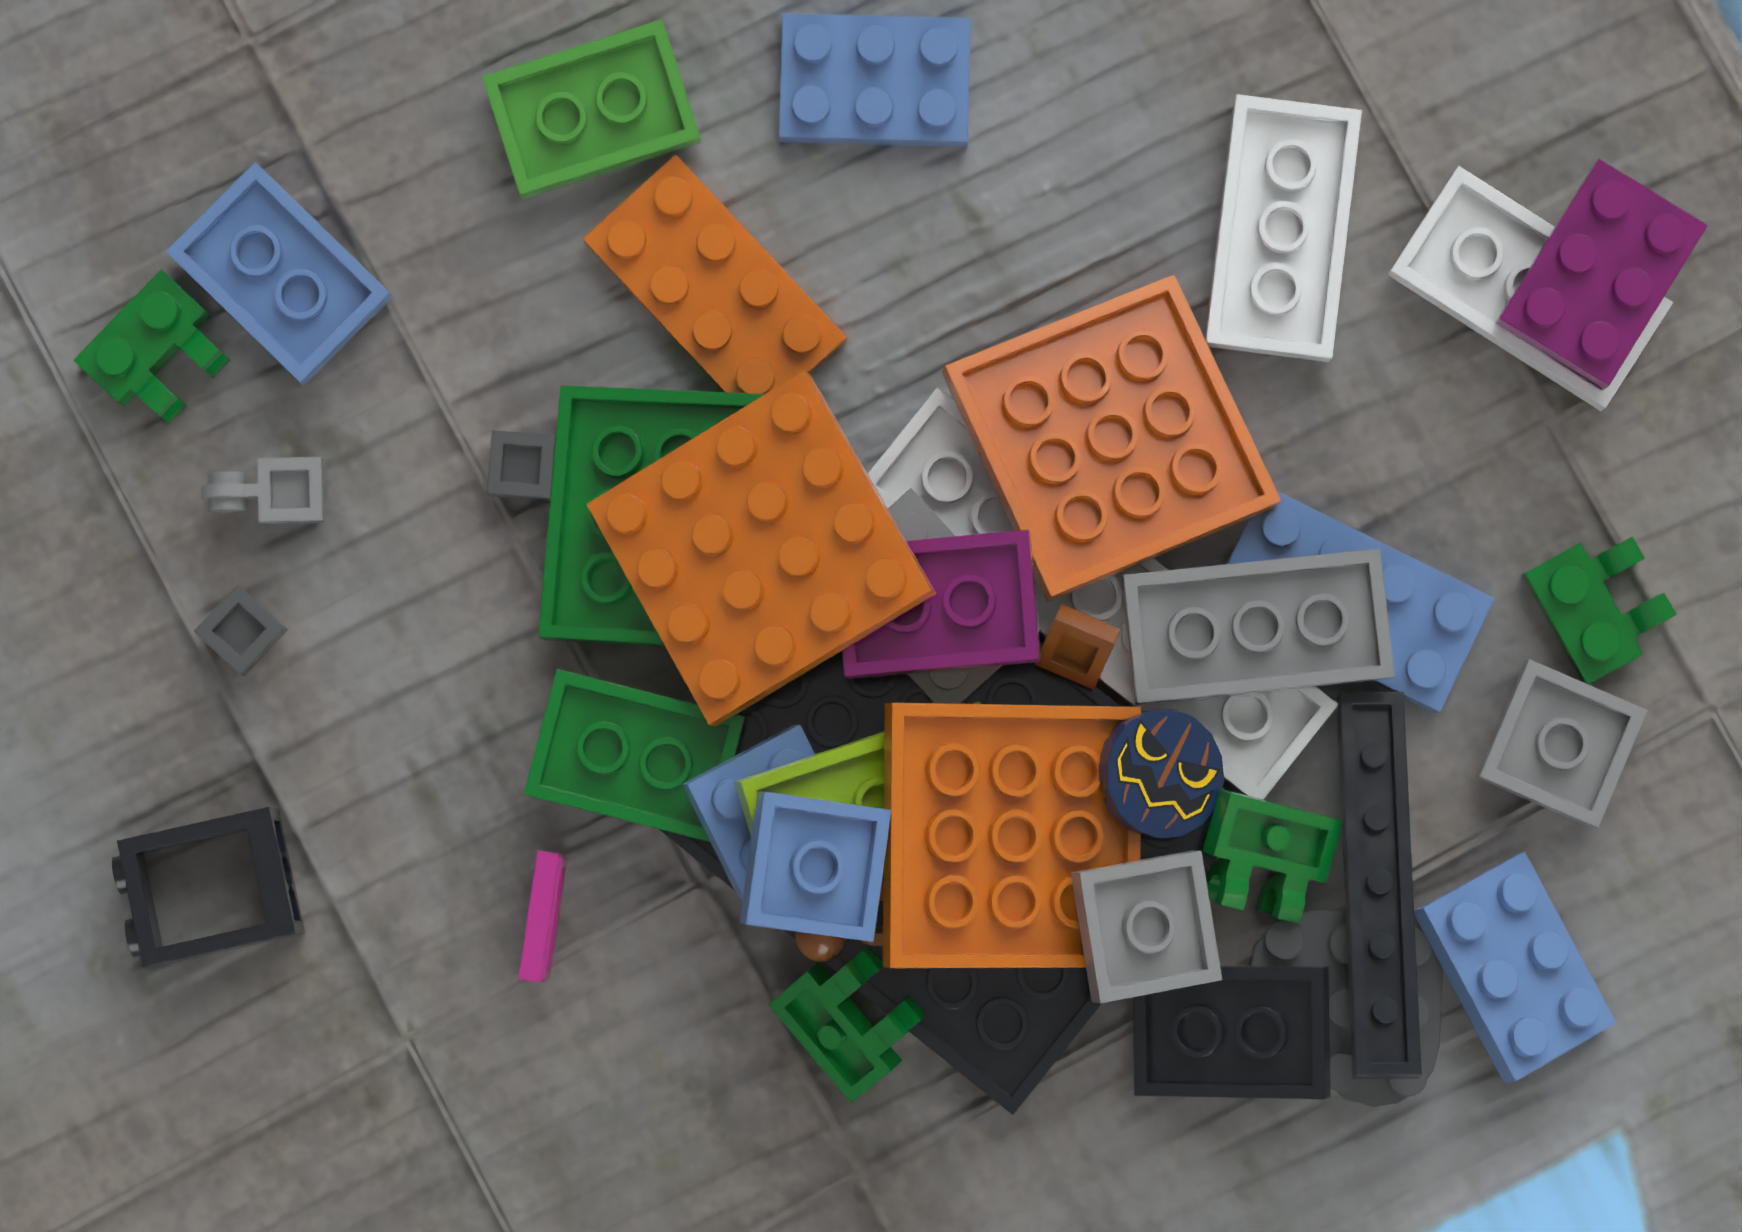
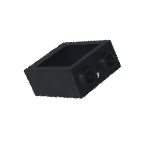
[112,807,305,967]

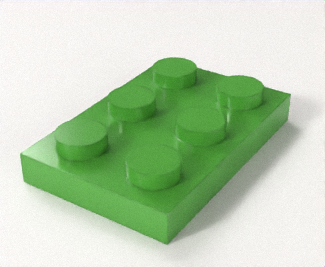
[482,19,702,200]

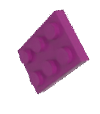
[1495,159,1708,390]
[842,530,1041,679]

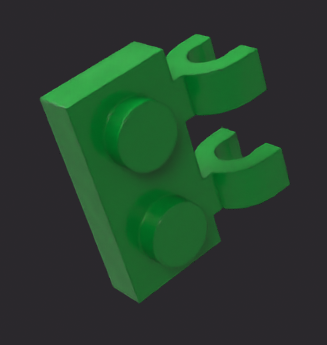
[73,269,231,424]
[1522,536,1677,684]
[1203,789,1343,924]
[768,945,927,1103]

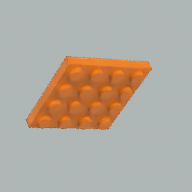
[942,275,1281,602]
[587,370,937,727]
[883,703,1141,968]

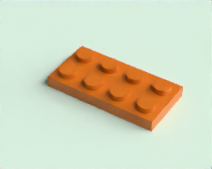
[583,154,847,394]

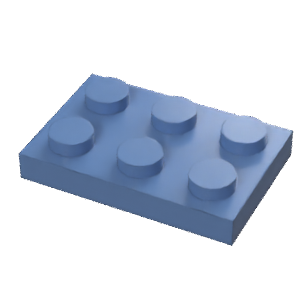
[779,13,971,147]
[166,162,393,386]
[1414,851,1616,1084]

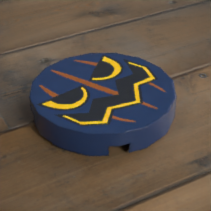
[1098,709,1224,838]

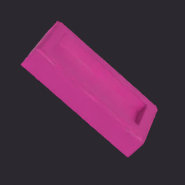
[518,850,567,983]

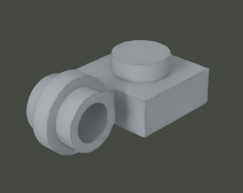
[201,457,324,524]

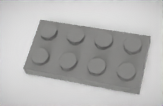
[1122,549,1395,705]

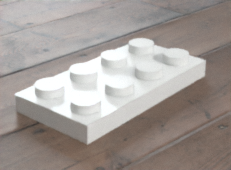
[1205,94,1362,362]
[1387,166,1673,411]

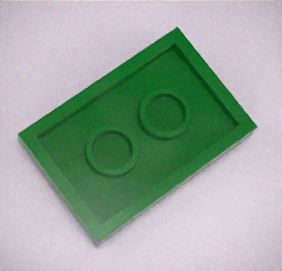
[524,669,745,842]

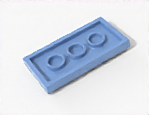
[1226,491,1495,714]

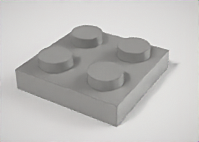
[1476,659,1648,829]
[1071,850,1222,1004]

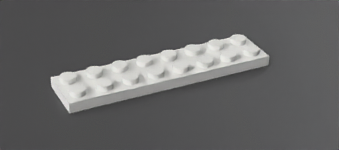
[868,388,1338,799]

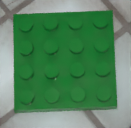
[538,385,765,647]

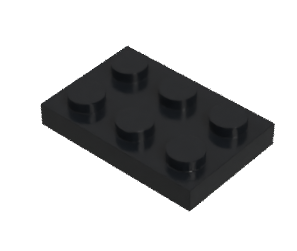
[1133,965,1331,1099]

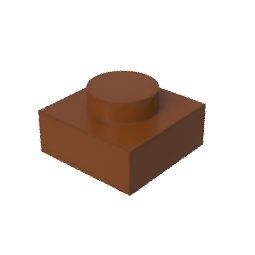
[1035,604,1120,690]

